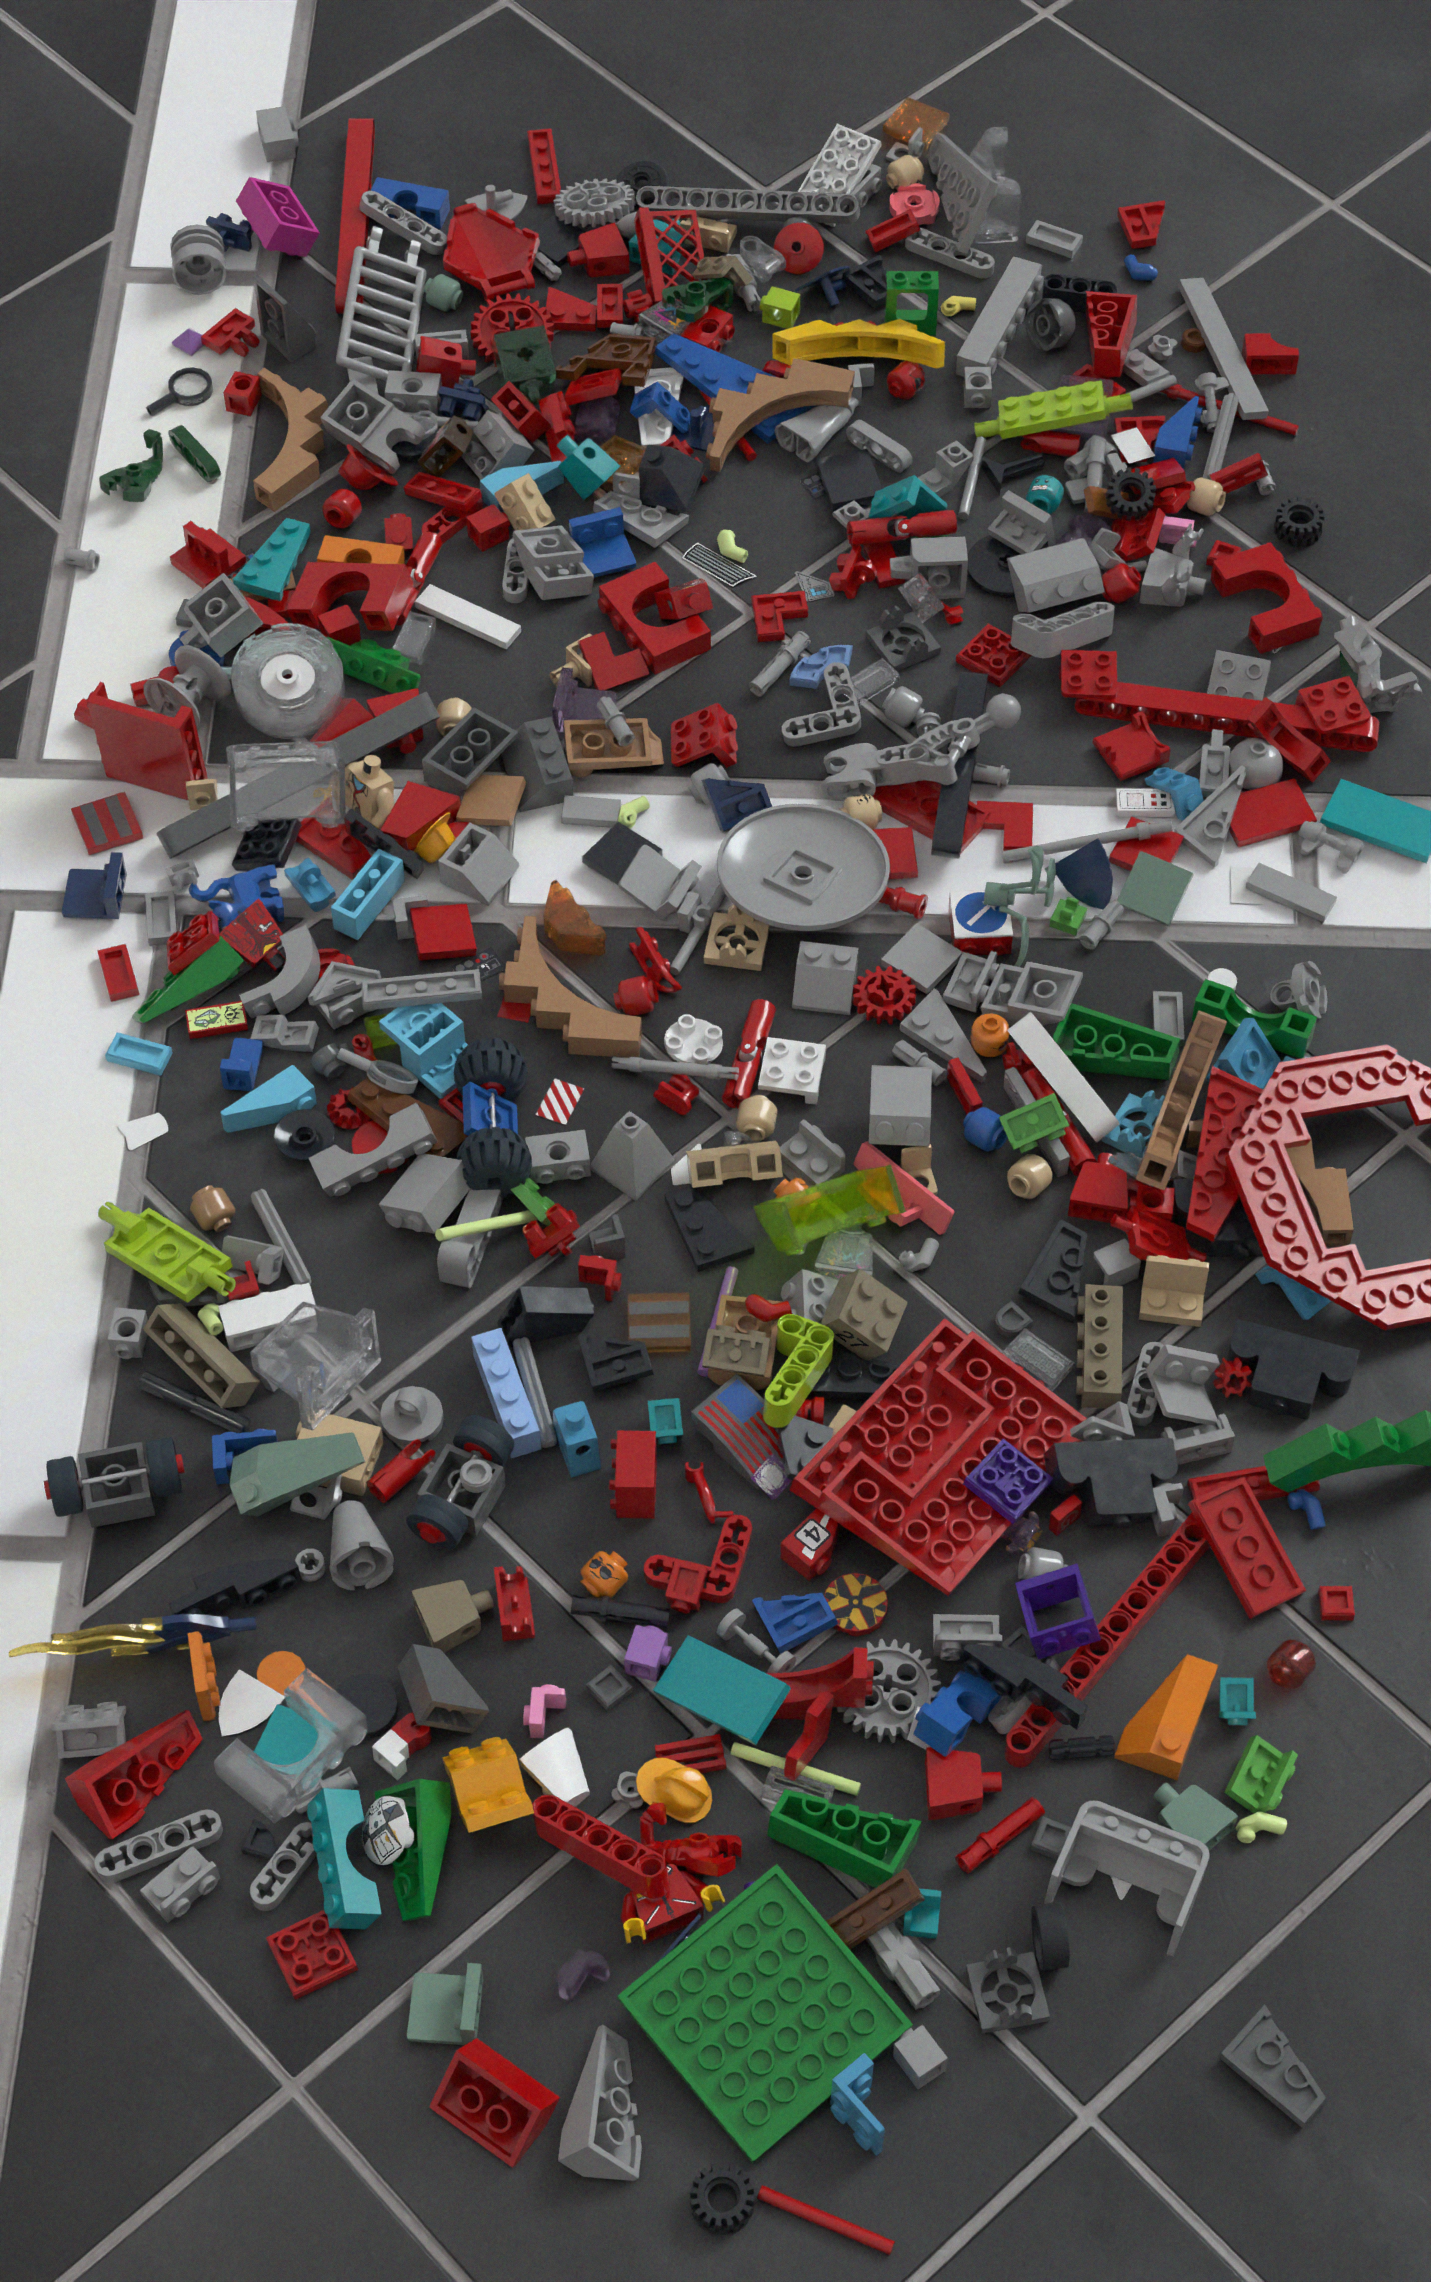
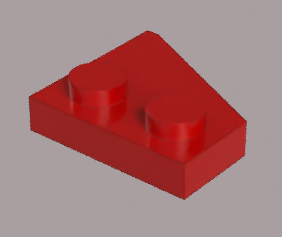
[546,287,597,332]

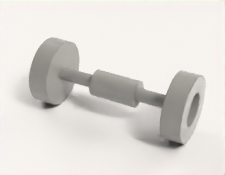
[716,1608,796,1673]

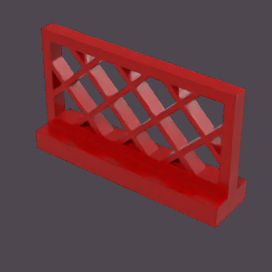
[634,207,712,313]

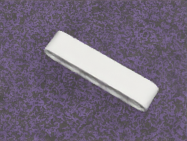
[1007,1012,1120,1142]

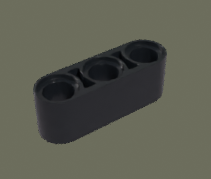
[1042,274,1117,313]

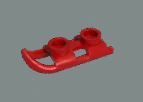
[629,927,682,993]

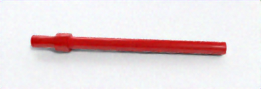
[1159,384,1299,436]

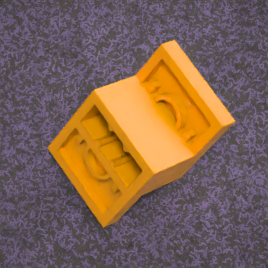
[442,1737,534,1833]

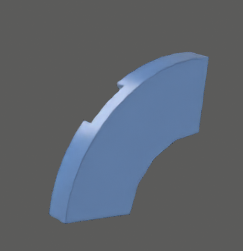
[789,645,853,689]

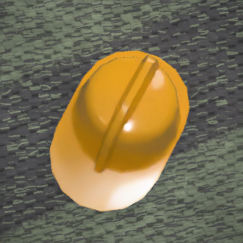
[414,813,456,864]
[636,1758,712,1823]

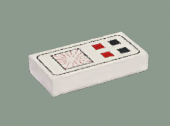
[1116,789,1174,817]

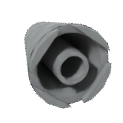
[330,1501,394,1590]

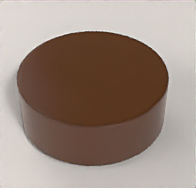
[1181,328,1206,353]

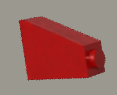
[304,698,374,752]
[380,781,461,851]

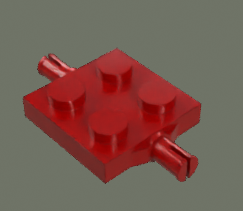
[1110,1205,1206,1262]

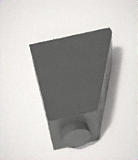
[398,1644,489,1734]

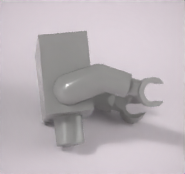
[1139,524,1206,607]

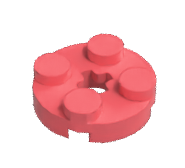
[889,183,940,225]

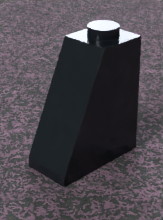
[497,1286,595,1347]

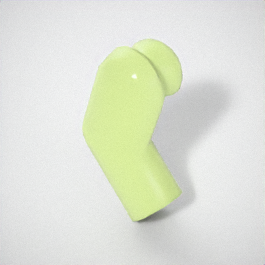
[717,529,748,563]
[618,796,650,829]
[198,1303,223,1335]
[1236,1812,1287,1843]

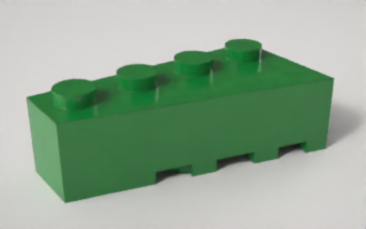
[1052,1003,1180,1080]
[767,1789,922,1888]

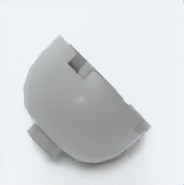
[1228,737,1284,790]

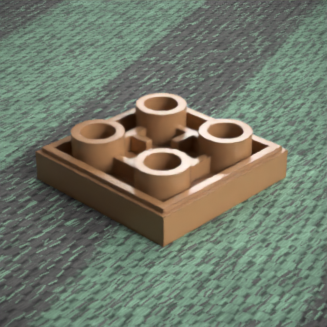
[456,775,526,826]

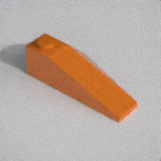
[1114,1654,1218,1781]

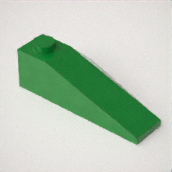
[132,936,244,1023]
[375,1779,451,1921]

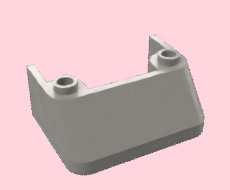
[1044,1801,1210,1956]

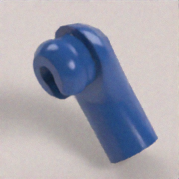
[1124,255,1158,281]

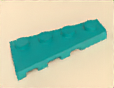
[233,518,311,601]

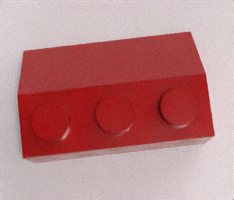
[429,2038,560,2168]

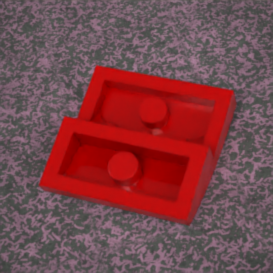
[1110,508,1165,562]

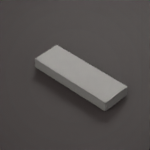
[1245,863,1337,923]

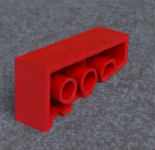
[1086,291,1137,378]

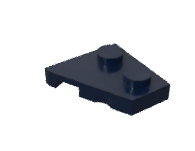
[701,778,772,831]

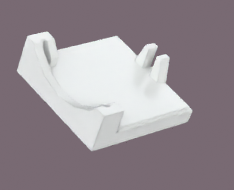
[758,1037,826,1105]

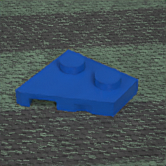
[752,1593,838,1654]

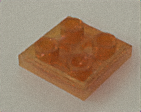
[883,97,950,149]

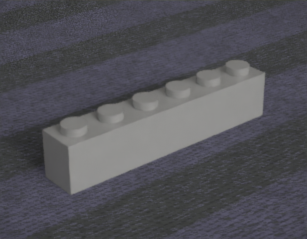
[956,256,1044,377]

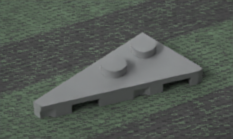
[1174,765,1246,868]
[900,988,987,1083]

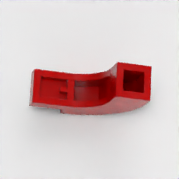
[1247,697,1331,783]

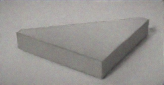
[308,961,381,1006]

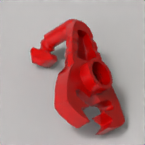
[640,1802,742,1877]

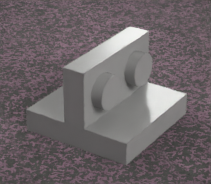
[988,490,1056,554]

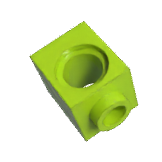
[760,286,800,329]

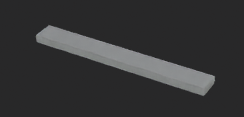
[1178,278,1269,420]

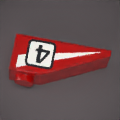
[780,1508,842,1581]

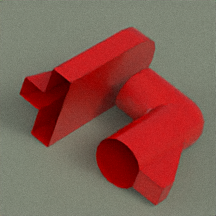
[653,1074,700,1115]

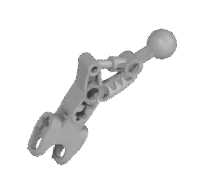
[821,693,1021,801]

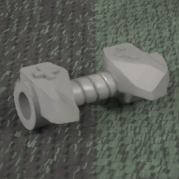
[1195,372,1229,433]
[1299,821,1363,874]

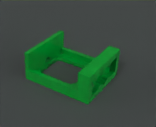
[884,271,939,335]

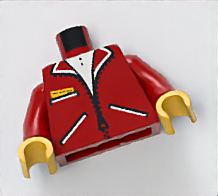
[620,1864,725,1945]

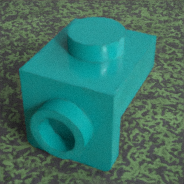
[648,1398,683,1444]
[1219,1677,1256,1725]

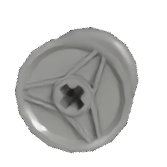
[144,645,231,729]

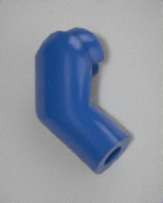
[1287,1490,1326,1530]

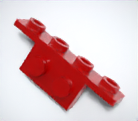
[539,391,576,462]

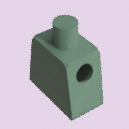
[1153,1783,1238,1851]

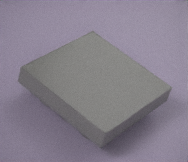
[881,923,963,994]

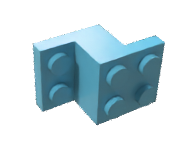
[379,1003,468,1099]

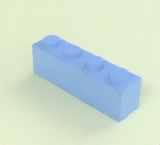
[471,1328,541,1458]

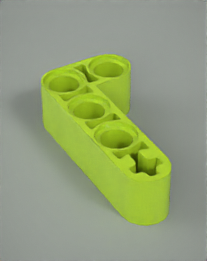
[763,1314,834,1428]

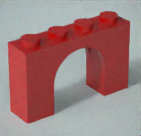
[1210,542,1323,654]
[286,562,414,631]
[597,562,711,675]

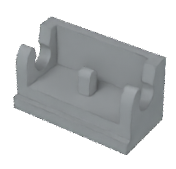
[1160,1414,1235,1465]

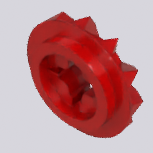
[327,1086,371,1129]

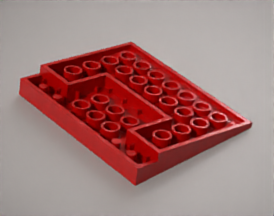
[790,1318,1087,1596]

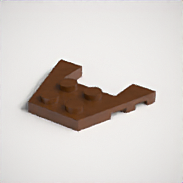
[553,334,657,387]

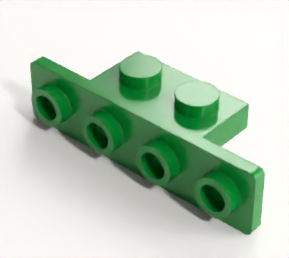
[319,637,421,693]

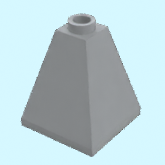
[590,1111,675,1201]

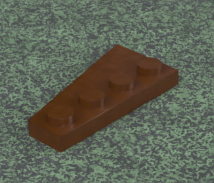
[348,1077,468,1158]

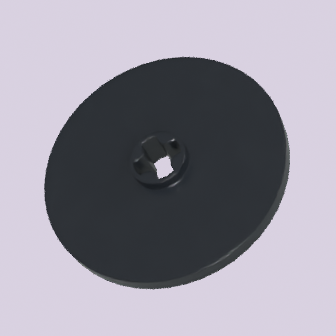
[967,535,1042,596]

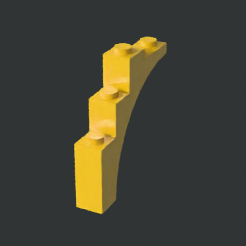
[772,319,945,369]

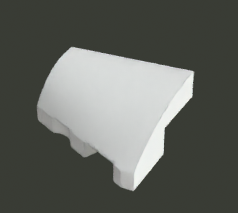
[519,1727,590,1807]

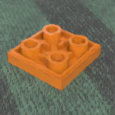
[187,1631,221,1722]

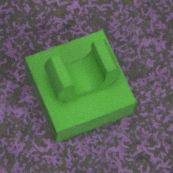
[1049,897,1087,936]

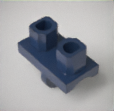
[206,213,254,252]
[438,378,489,422]

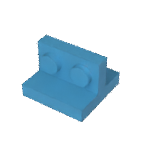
[1206,1018,1281,1089]

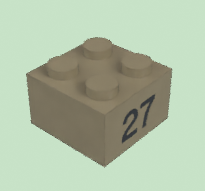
[821,1268,908,1361]

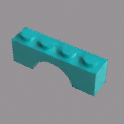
[307,1788,382,1929]

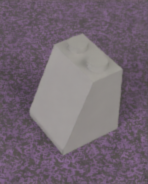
[869,1065,932,1146]

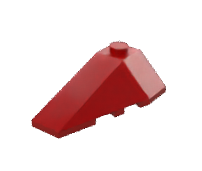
[65,1710,203,1839]

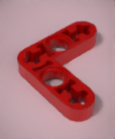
[644,1515,752,1603]

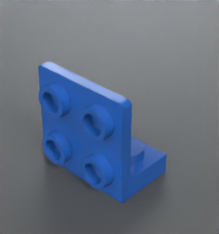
[569,507,636,578]

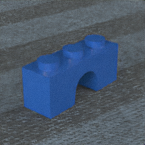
[371,177,450,229]
[913,1670,1002,1757]

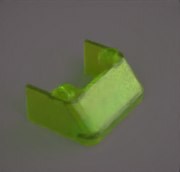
[754,1165,906,1256]

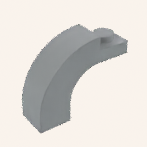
[239,925,320,1019]

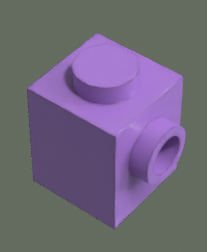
[624,1625,672,1682]

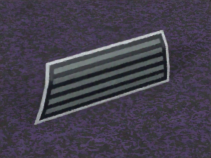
[682,543,757,587]

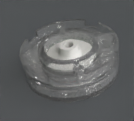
[231,623,345,739]

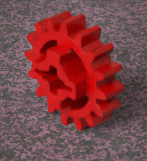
[853,966,916,1025]

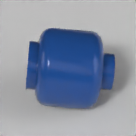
[963,1107,1008,1152]

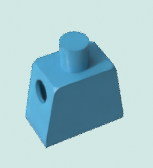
[553,1401,601,1478]

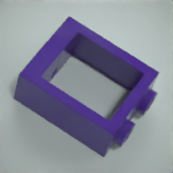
[1015,1564,1101,1660]

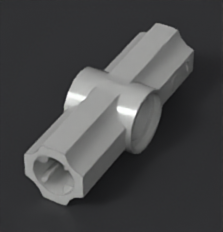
[866,1922,940,2010]

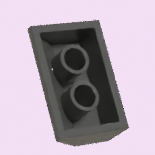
[422,707,519,793]
[500,717,574,812]

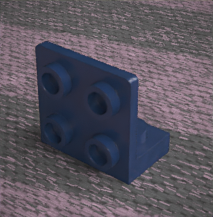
[62,852,127,919]

